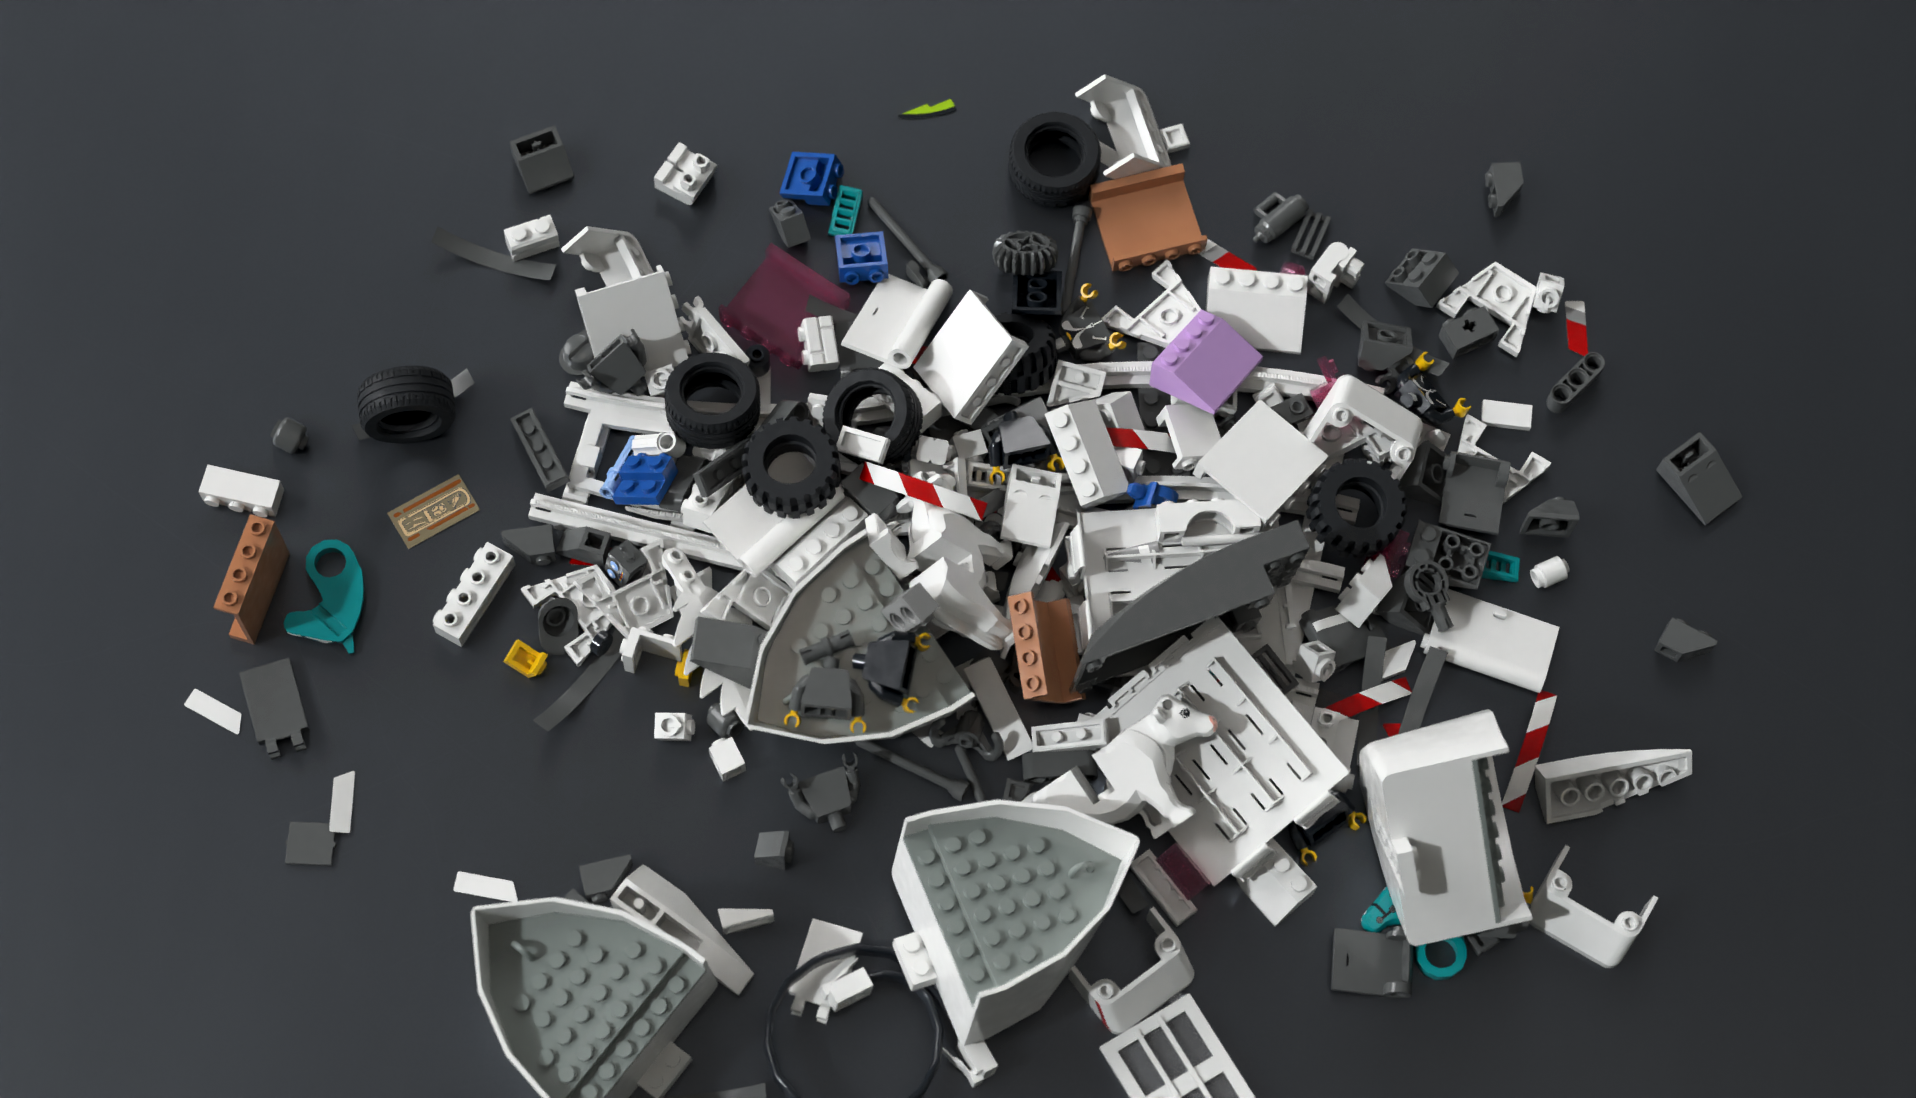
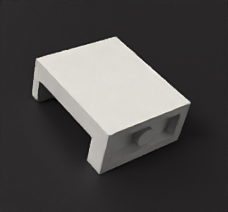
[1156,404,1221,471]

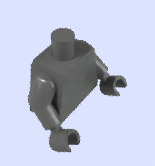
[576,329,647,396]
[781,752,861,832]

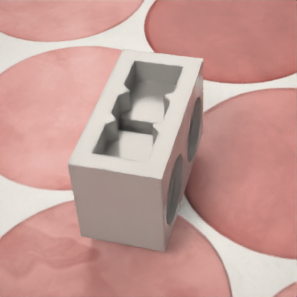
[881,582,939,633]

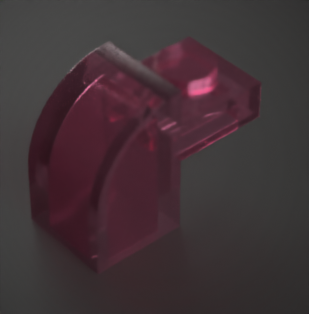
[1309,355,1346,409]

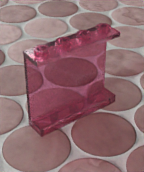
[719,243,850,370]

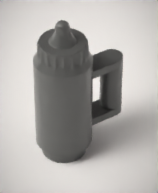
[1253,192,1309,243]

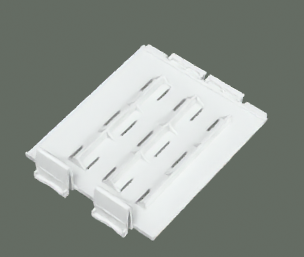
[1064,508,1296,677]
[1090,617,1350,887]

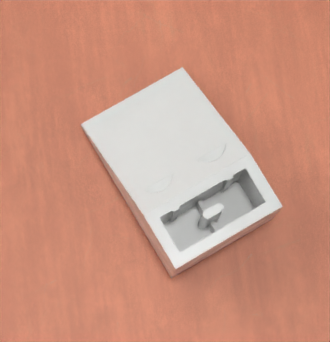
[1000,464,1062,549]

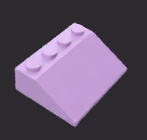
[1149,309,1263,415]

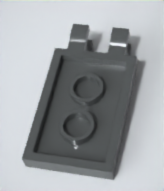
[239,658,309,760]

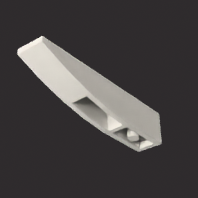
[610,864,754,996]

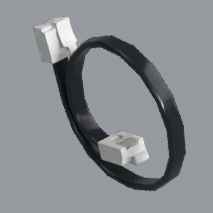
[763,943,998,1098]

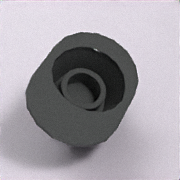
[559,329,594,376]
[538,597,578,656]

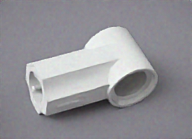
[632,430,686,458]

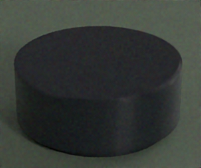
[590,630,613,657]

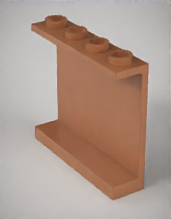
[1089,163,1207,271]
[213,514,290,644]
[1008,591,1086,704]

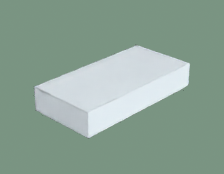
[1481,399,1532,431]
[836,425,891,464]

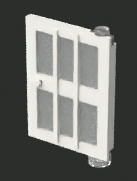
[1099,992,1255,1098]

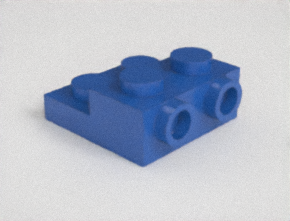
[779,152,844,206]
[835,231,888,285]
[612,453,678,505]

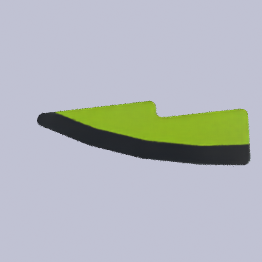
[898,99,957,119]

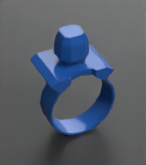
[1127,482,1179,509]

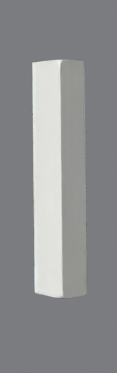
[963,657,1033,761]

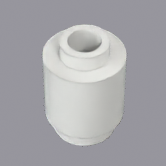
[1530,556,1570,588]
[1035,580,1065,602]

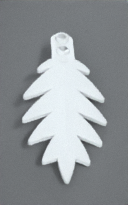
[662,548,753,731]

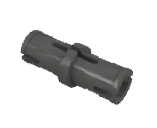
[799,630,854,665]

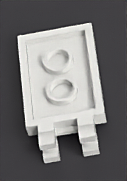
[681,296,750,366]
[789,918,863,1024]

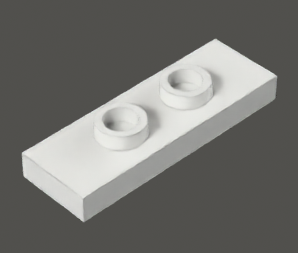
[1129,849,1198,927]

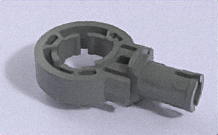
[1404,560,1454,632]

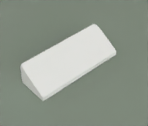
[1031,718,1111,752]

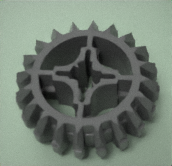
[992,230,1058,276]

